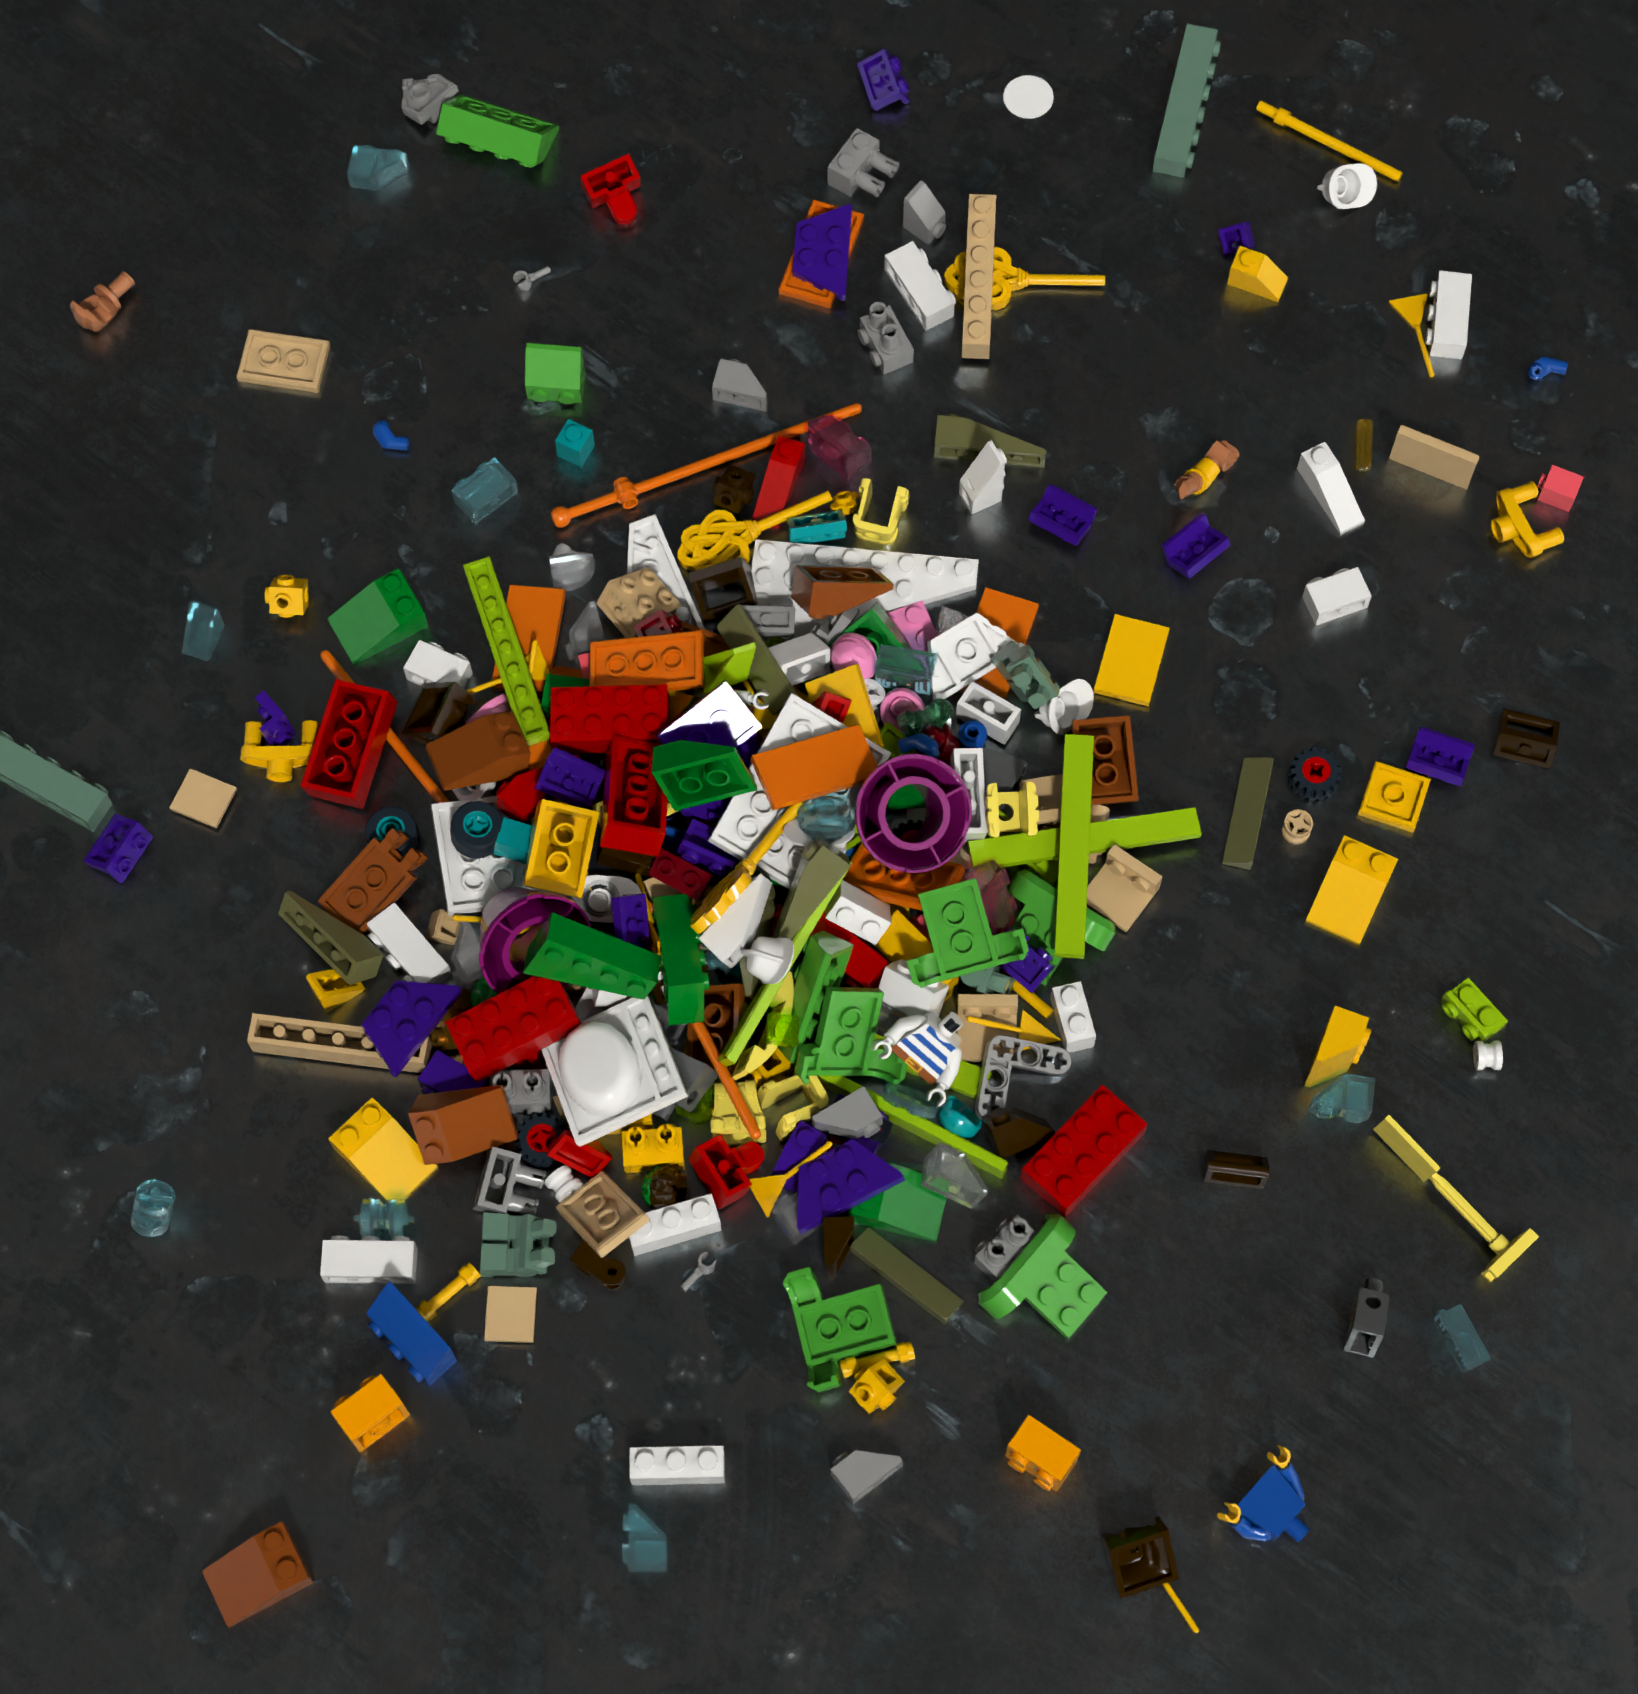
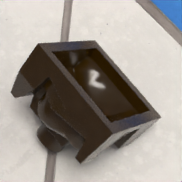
[401,682,475,744]
[1101,1516,1179,1599]

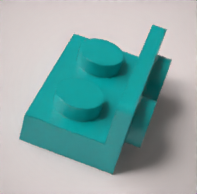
[787,510,847,544]

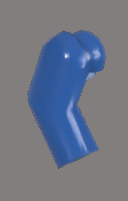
[1528,357,1568,380]
[372,420,409,451]
[898,733,940,759]

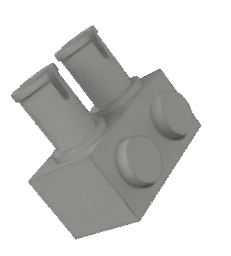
[828,128,899,197]
[857,302,914,375]
[490,1069,552,1117]
[472,1146,546,1216]
[974,1214,1037,1283]

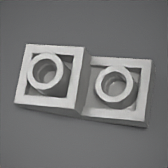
[810,607,860,645]

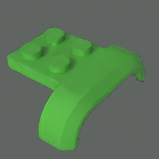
[1005,869,1116,986]
[906,878,1029,988]
[795,987,907,1085]
[978,1213,1107,1338]
[782,1267,897,1392]

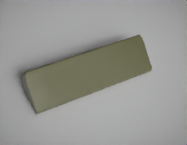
[717,605,796,715]
[1222,757,1274,870]
[850,1227,964,1325]

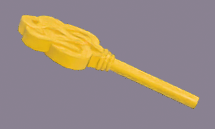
[944,247,1105,310]
[677,491,833,571]
[689,802,804,934]

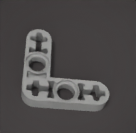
[975,1035,1071,1120]

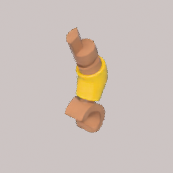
[1175,440,1239,499]

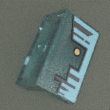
[875,644,937,696]
[1432,1304,1491,1374]

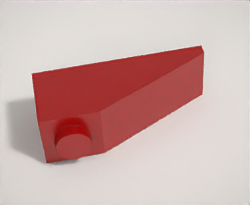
[752,436,806,530]
[496,754,580,824]

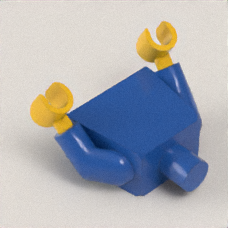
[1217,1444,1310,1543]

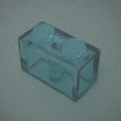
[451,457,518,525]

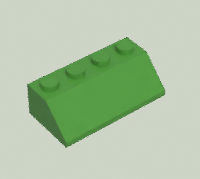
[436,94,559,167]
[778,931,854,1064]

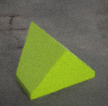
[703,642,756,694]

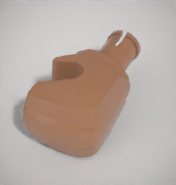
[70,271,135,332]

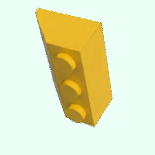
[871,910,959,1002]
[1304,1006,1372,1088]

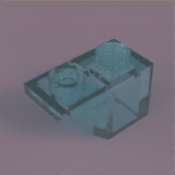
[347,145,410,191]
[1308,1074,1375,1123]
[622,1504,668,1572]

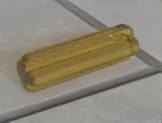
[1356,419,1373,472]

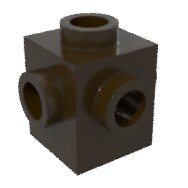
[712,464,755,514]

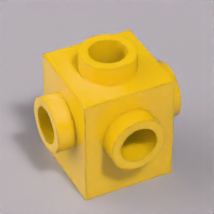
[265,574,309,618]
[747,1047,791,1087]
[849,1359,905,1414]

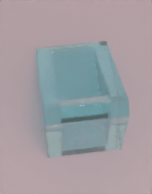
[181,600,225,661]

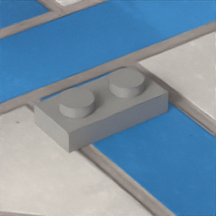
[740,605,795,637]

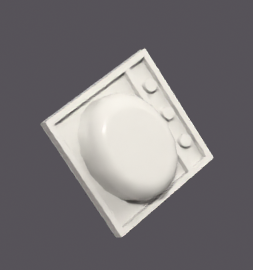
[542,994,688,1147]

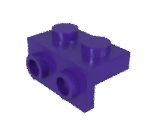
[1028,484,1097,546]
[1162,513,1230,579]
[1406,727,1475,787]
[535,747,606,810]
[677,819,739,876]
[999,927,1055,993]

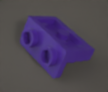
[857,49,910,111]
[254,690,296,746]
[83,813,153,883]
[611,894,651,952]

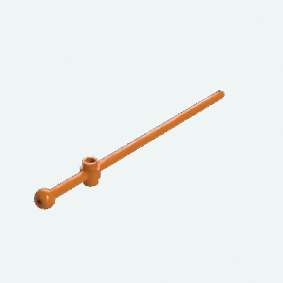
[550,403,862,528]
[320,650,450,803]
[648,899,761,1140]

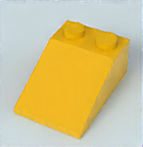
[523,799,600,899]
[1306,835,1398,945]
[328,1097,438,1209]

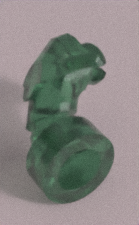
[896,698,953,737]

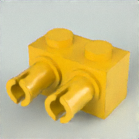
[621,1124,685,1174]

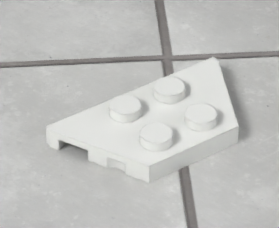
[927,613,1025,704]

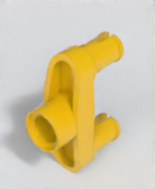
[1491,481,1564,558]
[240,720,319,782]

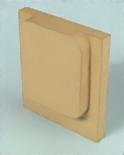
[169,768,237,829]
[484,1286,537,1343]

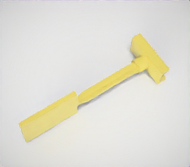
[1373,1115,1539,1282]

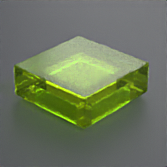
[766,1012,799,1048]

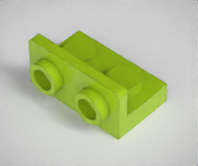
[1440,977,1508,1042]

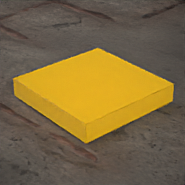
[1358,761,1431,833]

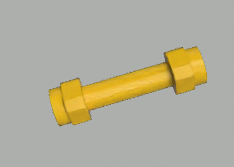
[415,1262,481,1322]
[839,1341,915,1379]

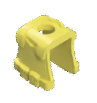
[853,478,909,545]
[985,782,1039,837]
[757,1073,829,1141]
[710,1080,767,1148]

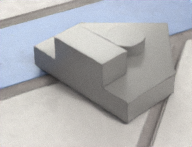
[401,74,459,125]

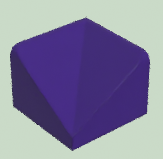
[1218,221,1255,256]

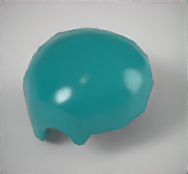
[938,1095,982,1139]

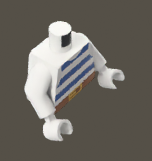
[871,1012,963,1106]

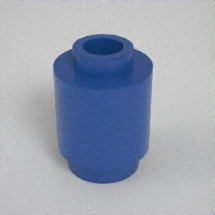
[958,721,987,748]

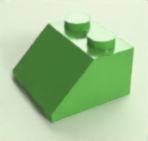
[525,343,586,404]

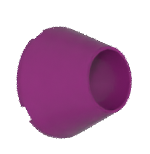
[855,754,972,873]
[479,887,591,994]

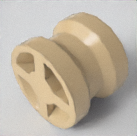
[1281,809,1313,844]

